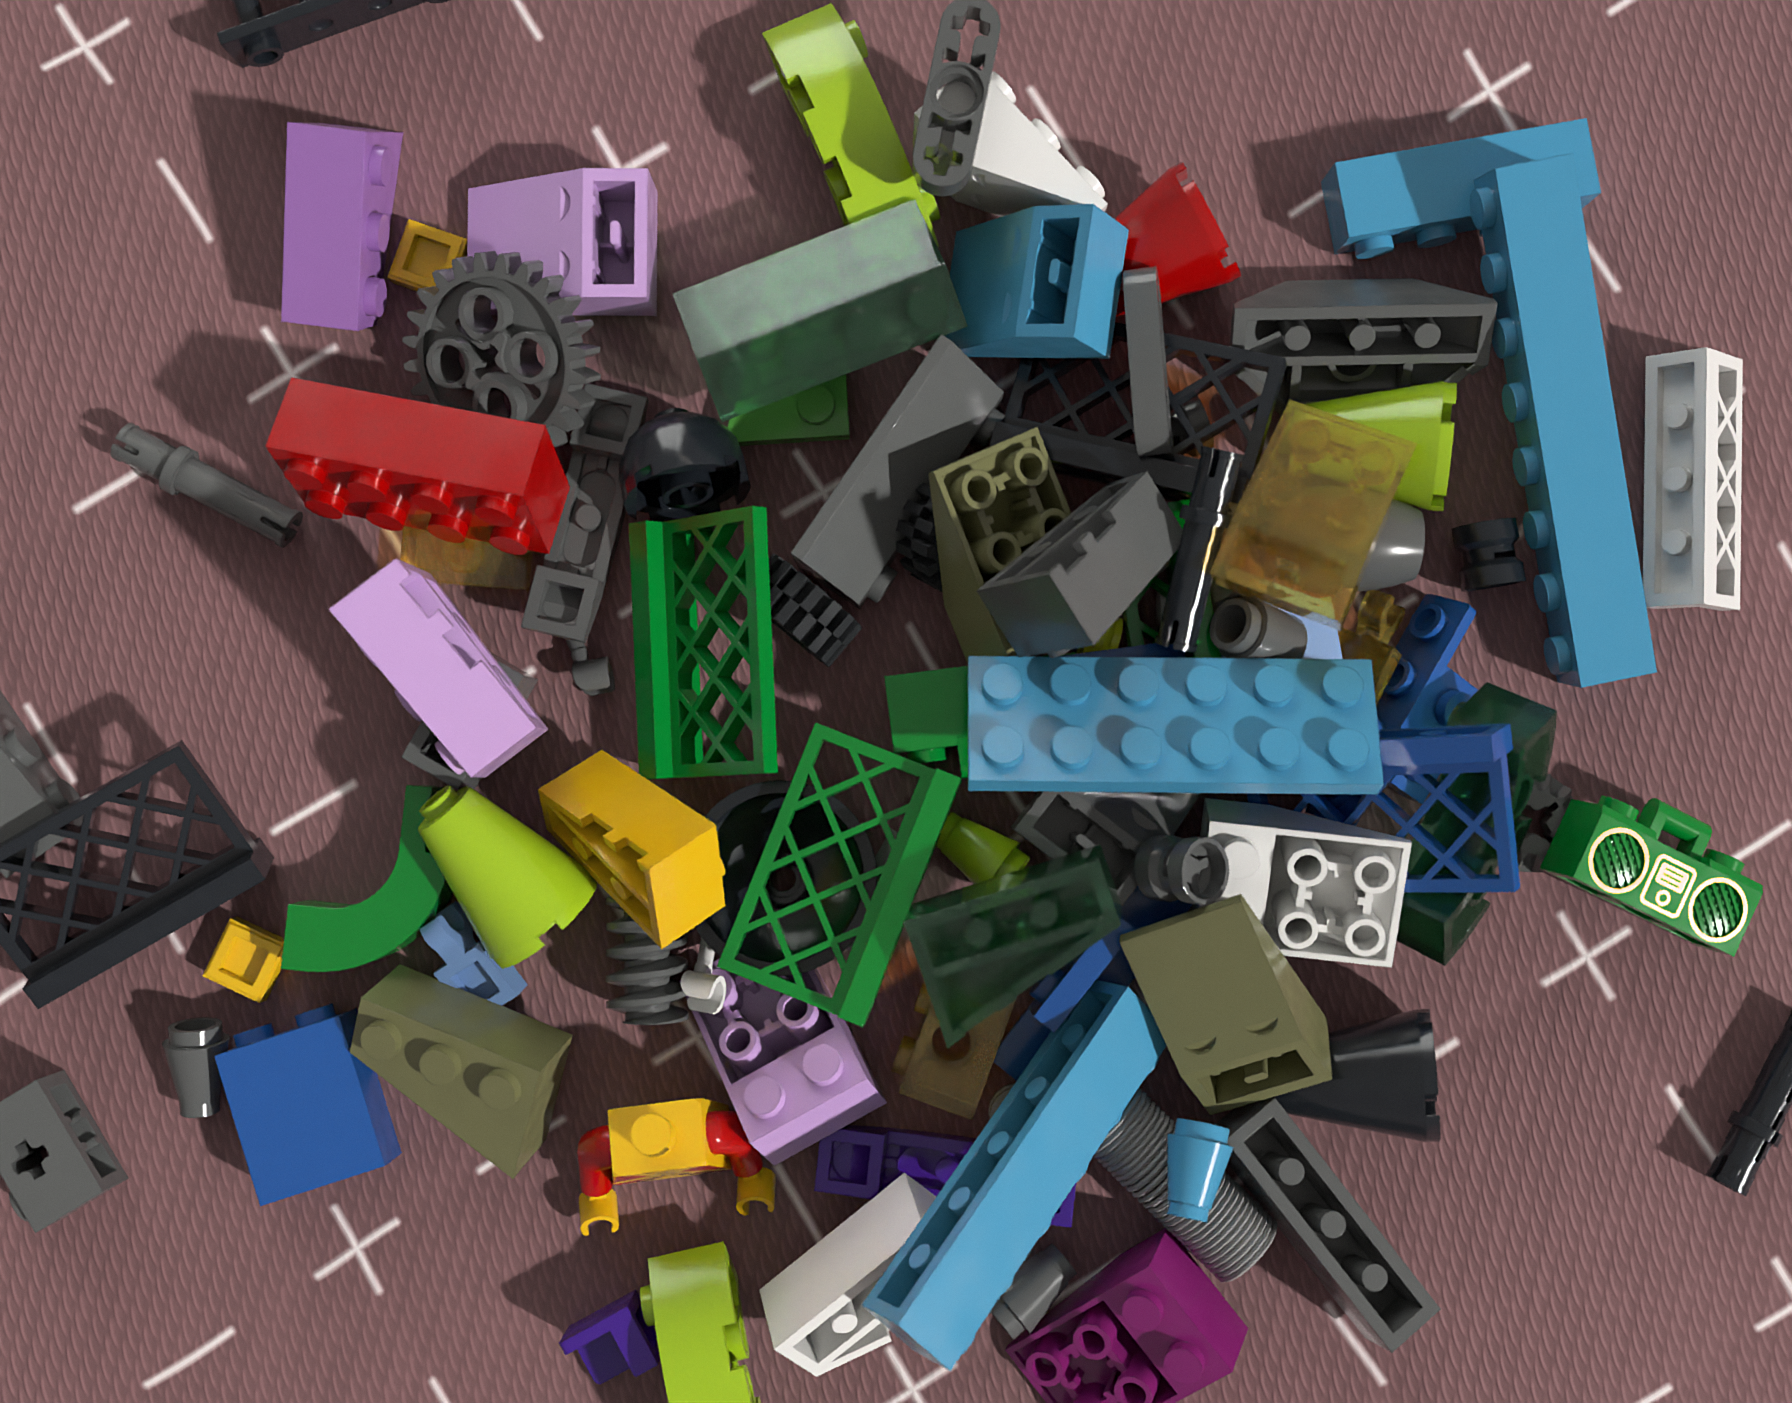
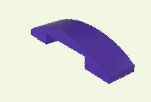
[814,1125,1076,1228]

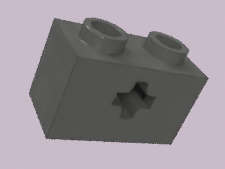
[0,1070,128,1233]

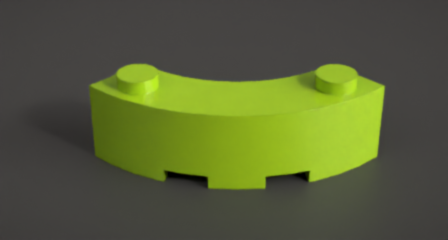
[762,3,940,277]
[640,1241,761,1403]

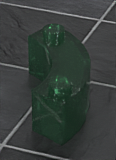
[1396,682,1557,966]

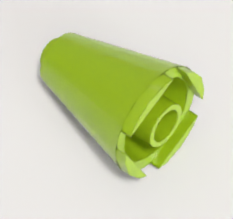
[1278,381,1457,511]
[418,785,597,969]

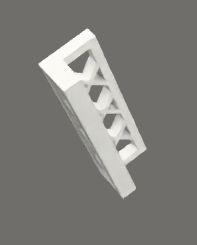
[1643,347,1743,611]

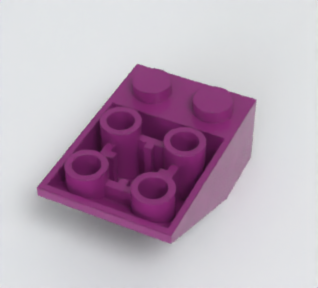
[1005,1228,1248,1403]

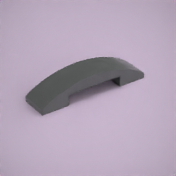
[521,383,648,643]

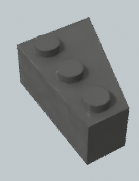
[976,471,1183,658]

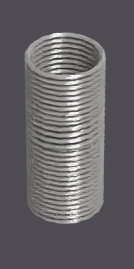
[1093,1087,1277,1282]

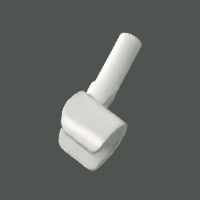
[680,937,726,1014]

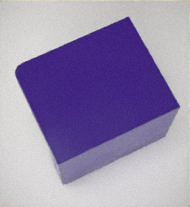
[559,1289,660,1384]

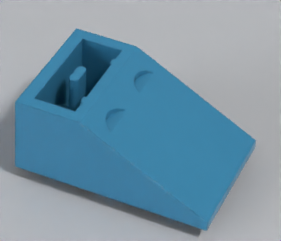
[941,204,1129,359]

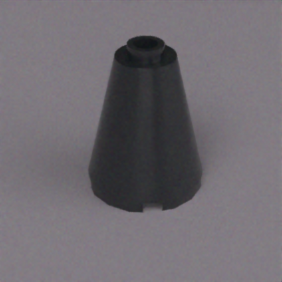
[1273,1009,1440,1142]

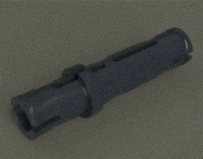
[1154,446,1244,652]
[1706,1009,1792,1197]

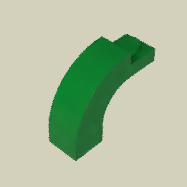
[281,785,453,972]

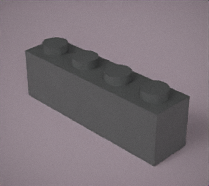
[1215,1097,1441,1353]

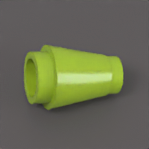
[936,812,1030,899]

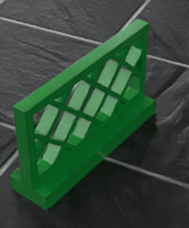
[629,506,778,779]
[717,722,961,1027]

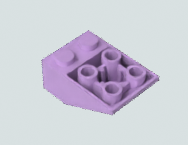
[467,168,658,316]
[679,958,887,1166]

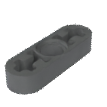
[912,0,1001,196]
[1123,266,1172,457]

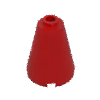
[1114,162,1241,317]

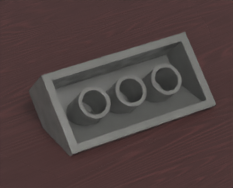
[791,334,1005,610]

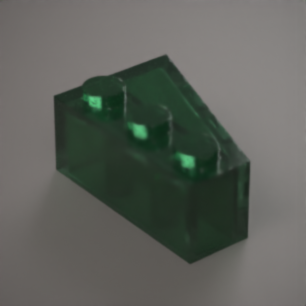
[903,844,1122,1048]

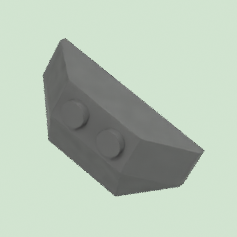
[1230,278,1497,418]

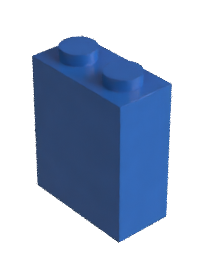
[214,1003,402,1206]

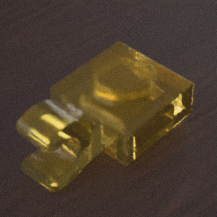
[1337,590,1406,706]

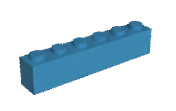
[862,980,1167,1371]

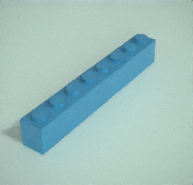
[1470,153,1657,688]

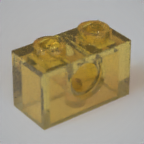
[891,964,1017,1120]

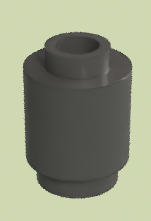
[1210,596,1307,659]

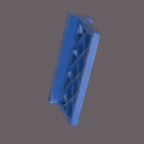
[1247,723,1520,892]

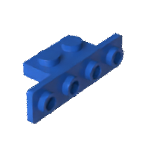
[1306,594,1484,825]
[991,886,1193,1081]

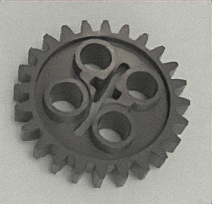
[402,251,601,448]

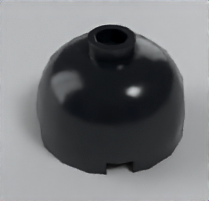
[619,408,751,522]

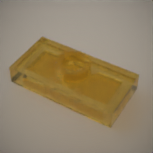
[400,526,532,591]

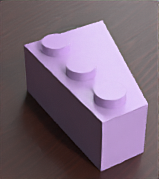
[329,558,549,777]

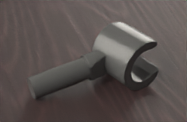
[565,639,615,696]

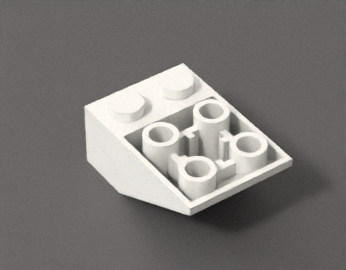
[913,62,1108,217]
[1190,798,1412,968]

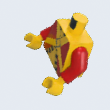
[577,1098,776,1236]

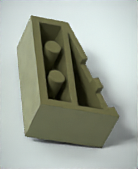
[350,964,573,1179]

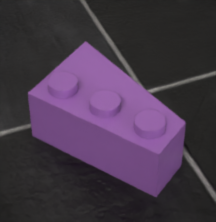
[281,122,403,331]

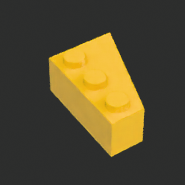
[538,750,726,949]

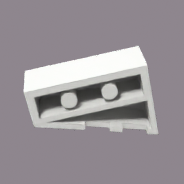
[759,1173,936,1377]

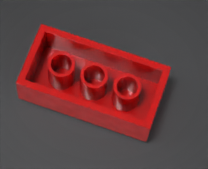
[265,377,570,555]

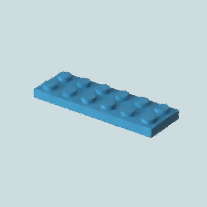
[967,656,1384,795]

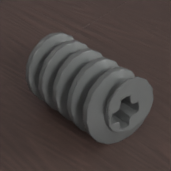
[605,896,689,1025]

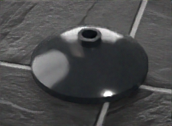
[695,780,877,976]

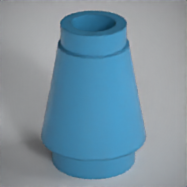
[1167,1118,1233,1223]

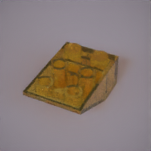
[1210,400,1417,631]

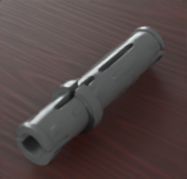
[110,423,303,548]

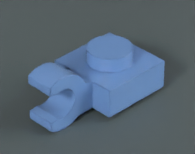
[420,901,528,1006]

